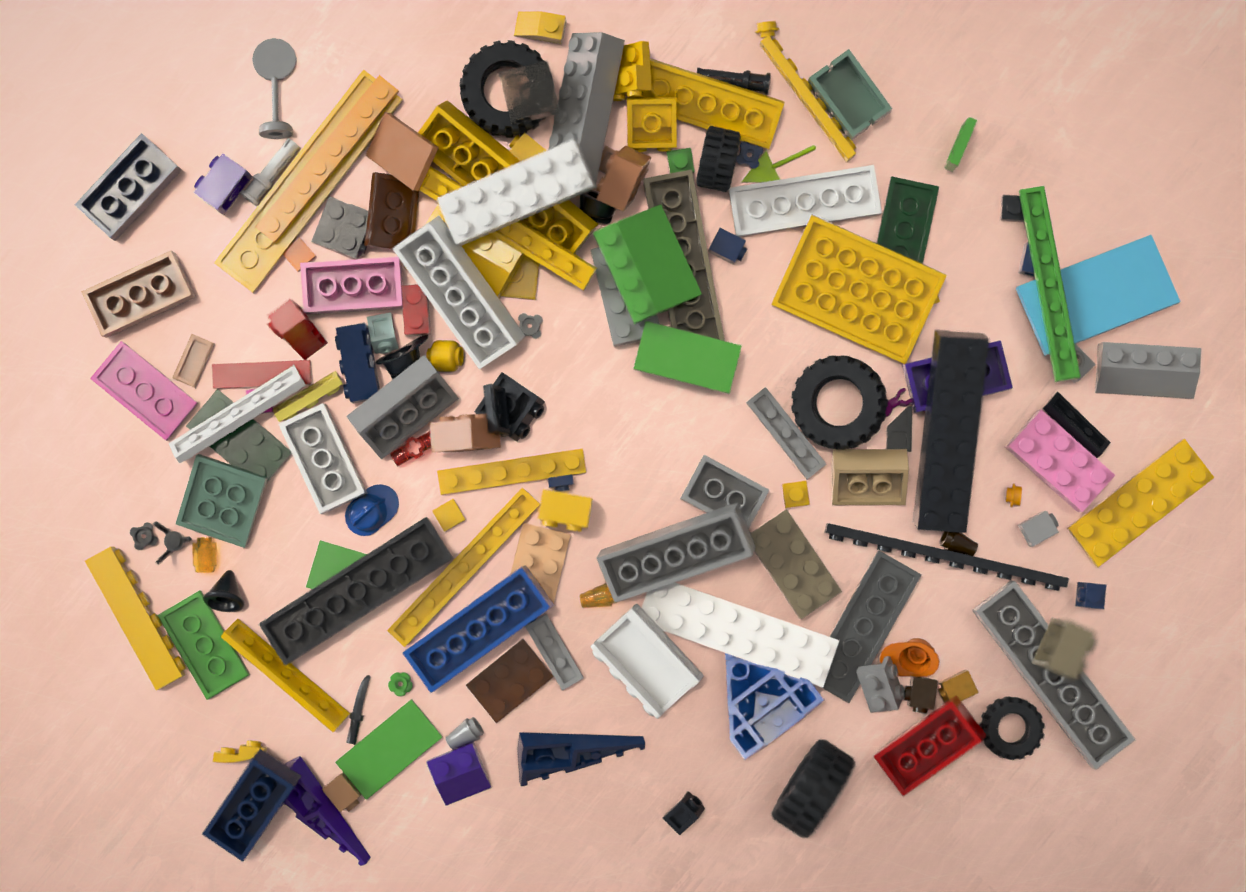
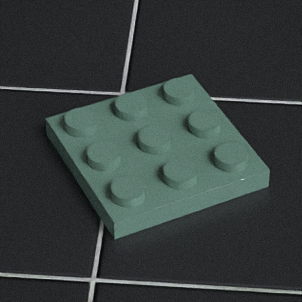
[176,454,268,548]

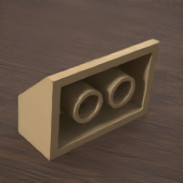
[832,449,909,505]

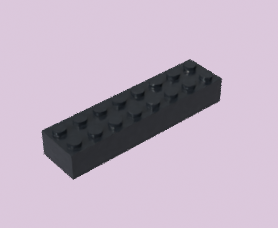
[913,330,989,533]
[259,517,454,666]

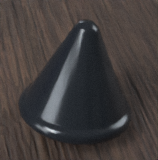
[203,570,245,612]

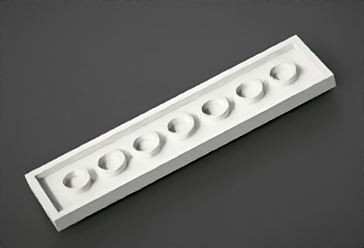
[642,583,840,687]

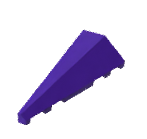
[281,756,371,866]

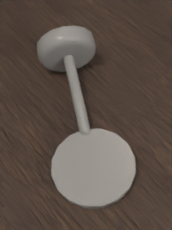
[252,38,296,139]

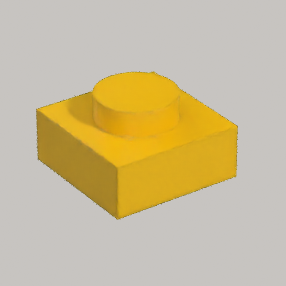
[782,481,810,508]

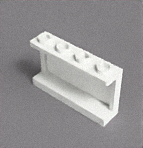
[590,603,704,719]

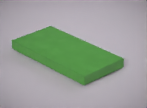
[633,321,742,394]
[157,590,250,700]
[335,699,443,800]

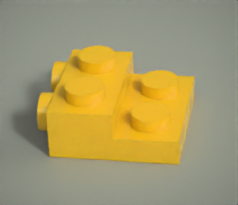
[613,41,652,101]
[627,97,677,152]

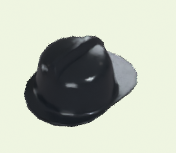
[580,190,616,224]
[375,335,429,379]

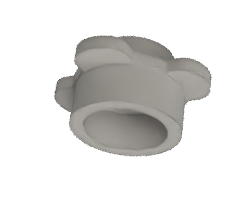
[518,313,542,339]

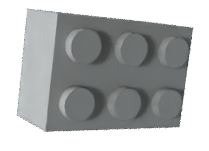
[680,455,769,529]

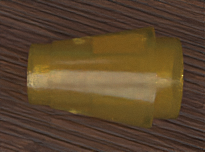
[579,583,617,608]

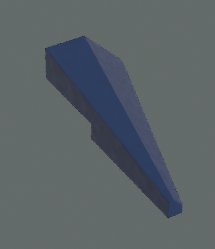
[517,732,645,786]

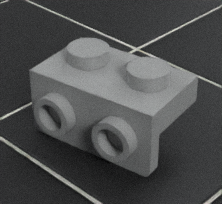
[856,656,905,713]

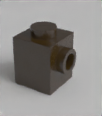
[904,676,938,713]

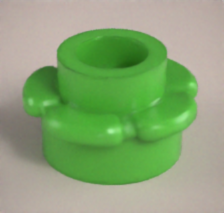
[388,672,413,696]

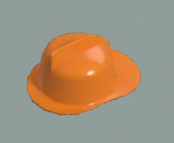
[880,638,940,677]

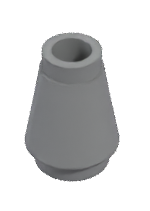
[445,717,484,750]

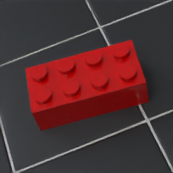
[873,695,986,796]

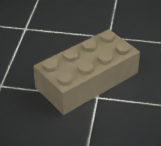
[750,509,842,619]
[1032,618,1097,680]

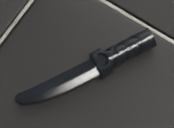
[346,675,371,745]

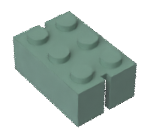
[808,49,892,140]

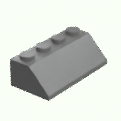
[1095,342,1201,399]

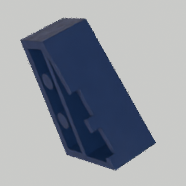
[335,322,380,403]

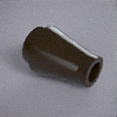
[940,531,978,556]

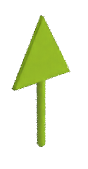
[741,145,816,183]

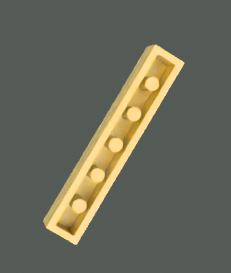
[85,546,186,690]

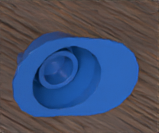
[345,484,399,536]

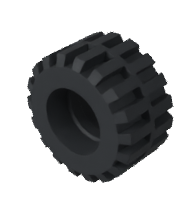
[696,126,741,192]
[979,696,1045,760]

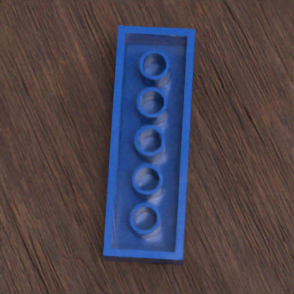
[402,565,554,693]

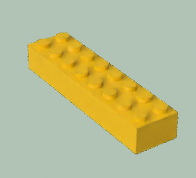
[418,100,599,255]

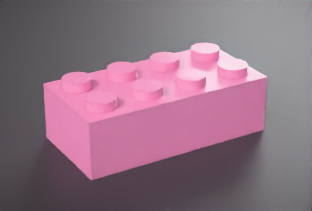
[300,257,403,315]
[1005,409,1115,512]

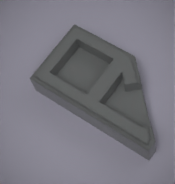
[886,406,912,452]

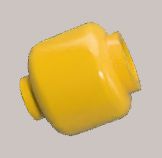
[426,340,464,372]

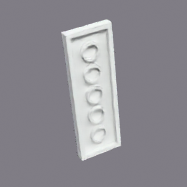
[729,165,882,237]

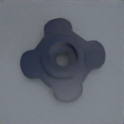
[736,141,763,169]

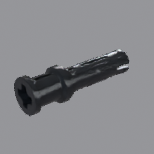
[697,67,771,95]

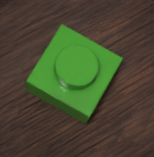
[667,148,695,173]

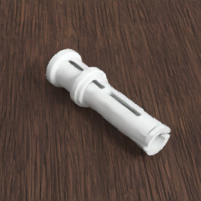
[240,138,300,207]

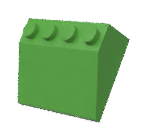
[593,204,702,325]

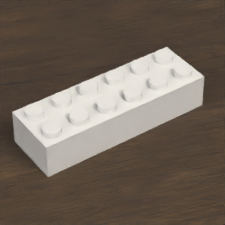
[437,139,597,246]
[393,215,525,369]

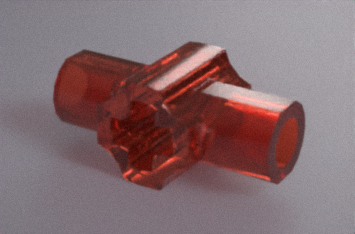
[390,431,432,467]

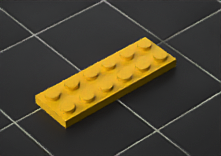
[637,58,785,149]
[1067,439,1215,567]

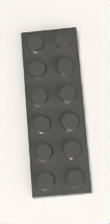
[819,550,922,703]

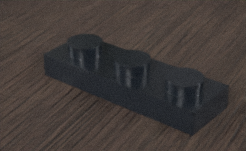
[1043,392,1111,458]

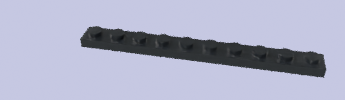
[824,523,1069,591]

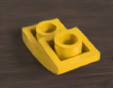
[213,740,267,763]

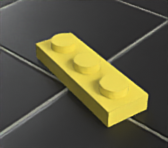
[273,371,343,422]

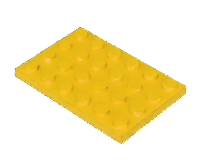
[771,214,947,364]

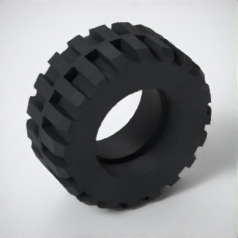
[460,40,554,138]
[791,355,888,450]
[771,740,855,838]

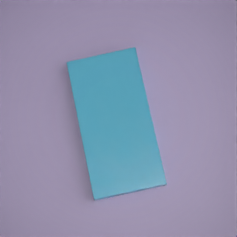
[1016,235,1181,356]

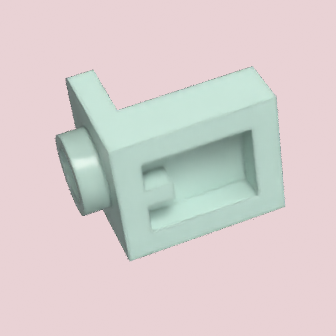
[367,312,399,354]

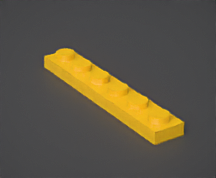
[760,35,856,162]
[437,448,586,495]
[221,618,350,733]

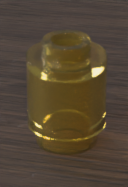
[192,537,217,573]

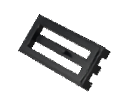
[483,384,510,437]

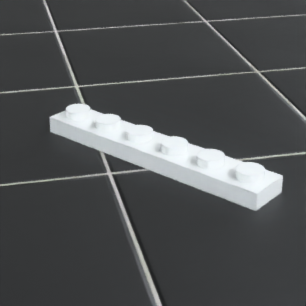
[169,365,306,464]

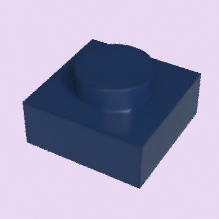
[548,474,574,492]

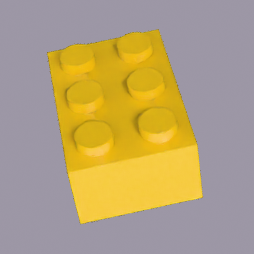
[537,489,593,532]

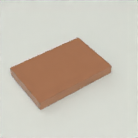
[365,112,439,191]

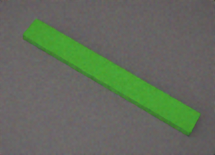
[1019,186,1081,382]

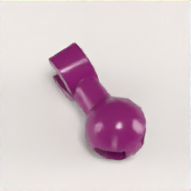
[885,388,912,417]

